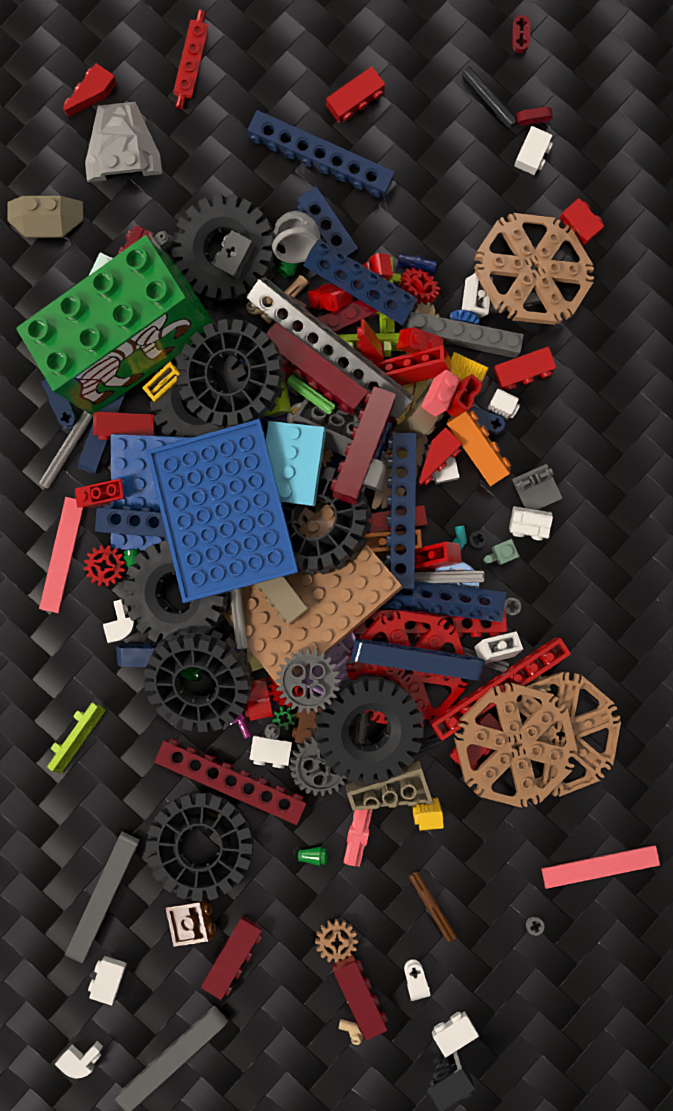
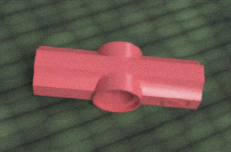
[344,809,373,867]

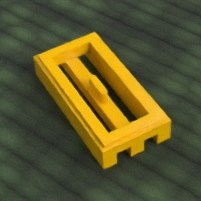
[142,362,181,403]

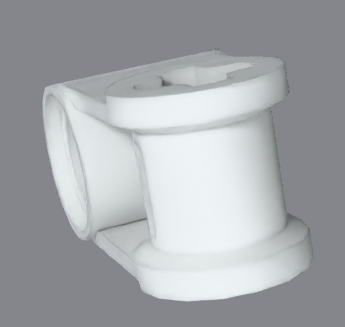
[404,960,430,1001]

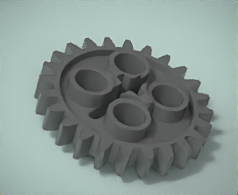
[275,648,341,714]
[289,735,347,796]

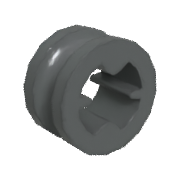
[526,916,544,936]

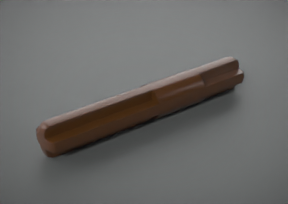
[409,871,457,942]

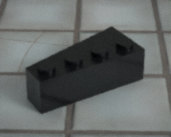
[427,1050,475,1111]

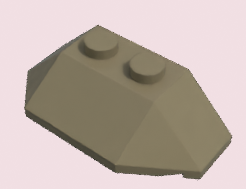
[8,196,83,238]

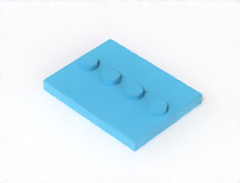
[266,421,327,506]

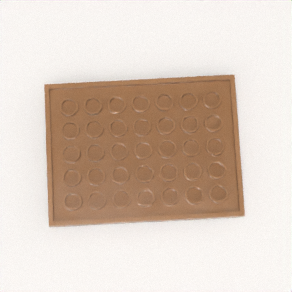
[223,505,403,687]

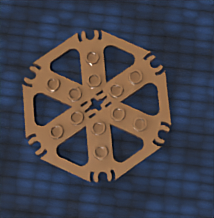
[474,213,594,325]
[508,671,621,797]
[454,682,578,808]

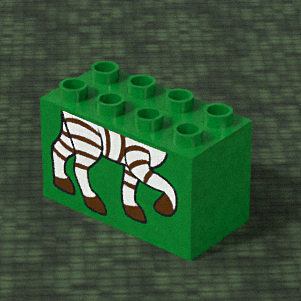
[16,235,215,416]

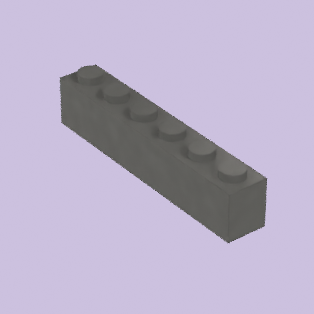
[407,312,524,358]

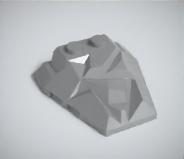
[85,102,162,182]

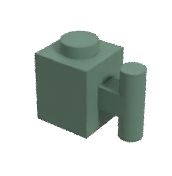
[482,539,519,565]

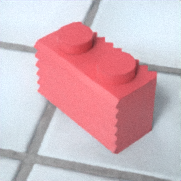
[421,370,460,417]

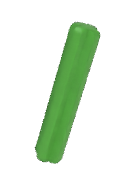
[287,375,336,415]

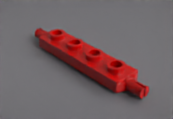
[173,10,209,109]

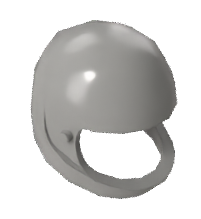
[272,211,321,263]

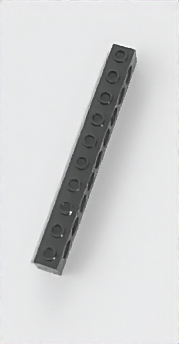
[246,277,415,419]

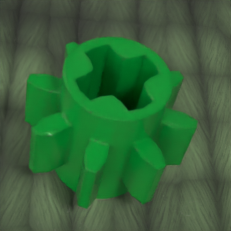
[272,705,296,730]

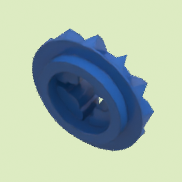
[450,310,480,325]

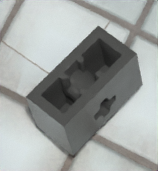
[214,230,256,279]

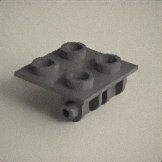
[149,231,176,264]
[512,464,562,510]

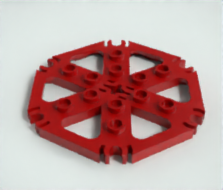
[346,609,467,727]

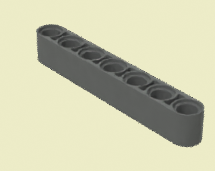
[65,832,140,964]
[114,1006,228,1111]

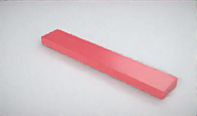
[39,497,84,613]
[541,845,660,888]

